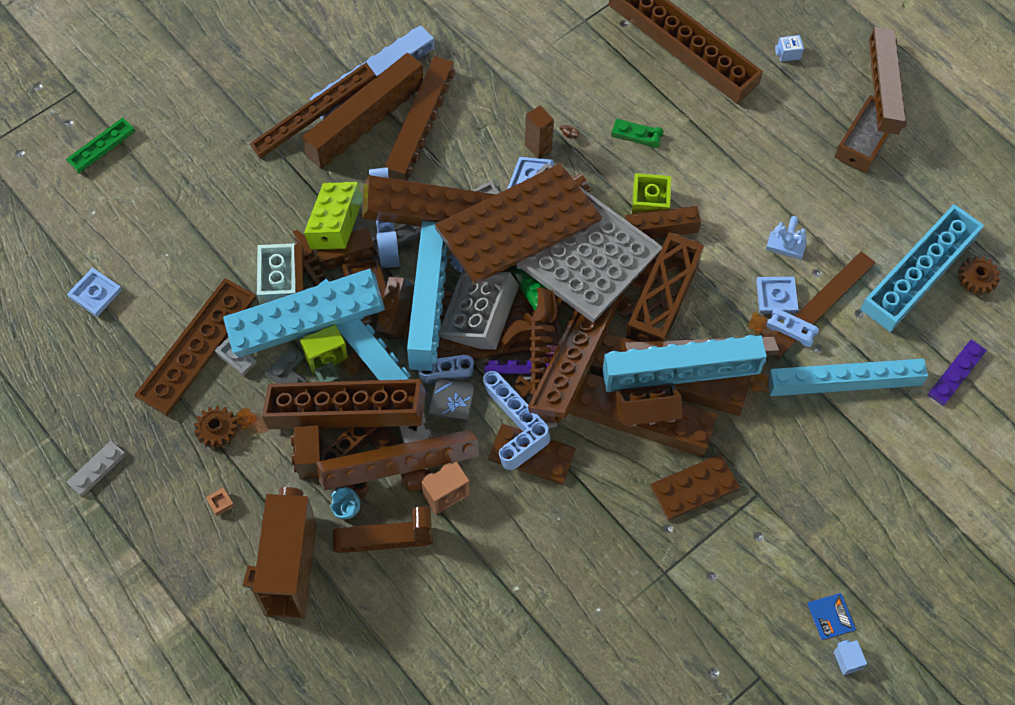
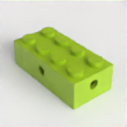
[304,182,363,249]

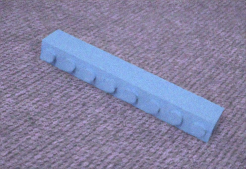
[310,25,434,120]

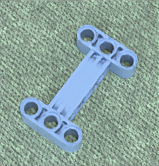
[369,167,400,269]

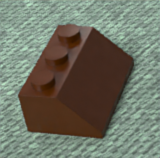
[615,383,682,427]

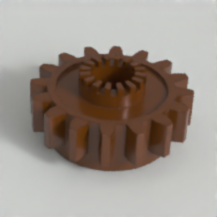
[957,255,1001,296]
[194,405,238,449]

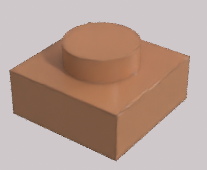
[206,487,234,516]

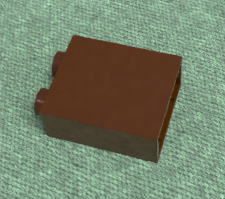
[252,487,317,618]

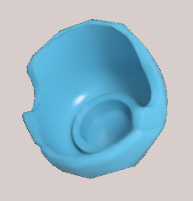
[330,487,361,520]

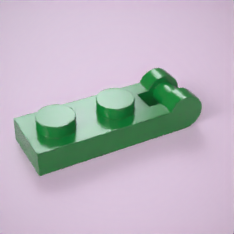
[611,118,664,148]

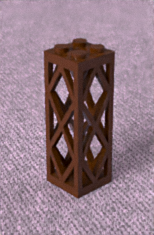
[626,232,704,342]

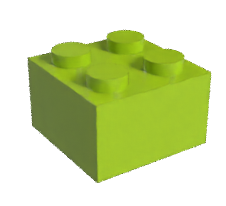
[631,173,671,214]
[300,324,348,375]

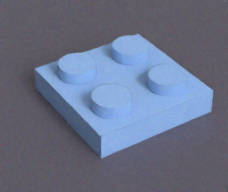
[67,267,122,317]
[756,277,798,314]

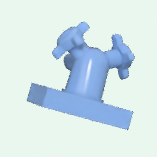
[766,216,807,260]

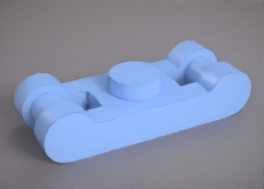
[766,309,819,347]

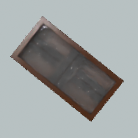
[834,95,891,173]

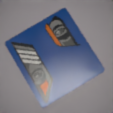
[807,593,856,640]

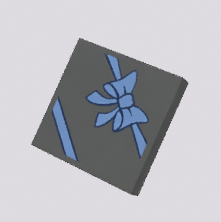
[429,378,475,423]

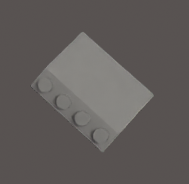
[438,272,519,350]

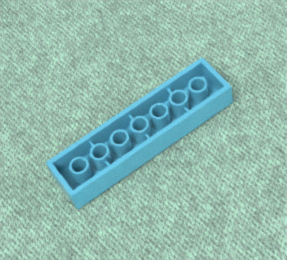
[860,204,984,332]
[407,221,449,371]
[223,269,385,357]
[602,335,766,392]

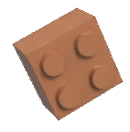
[422,462,470,515]

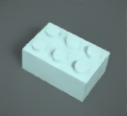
[257,243,296,305]

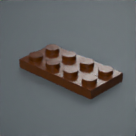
[488,423,576,485]
[650,454,740,521]

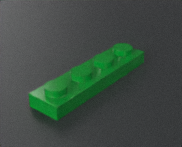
[66,117,135,174]
[510,265,544,311]

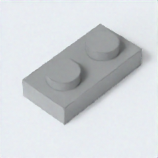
[215,338,257,376]

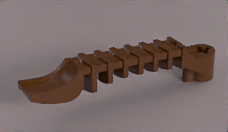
[293,230,373,327]
[530,288,562,423]
[501,294,567,352]

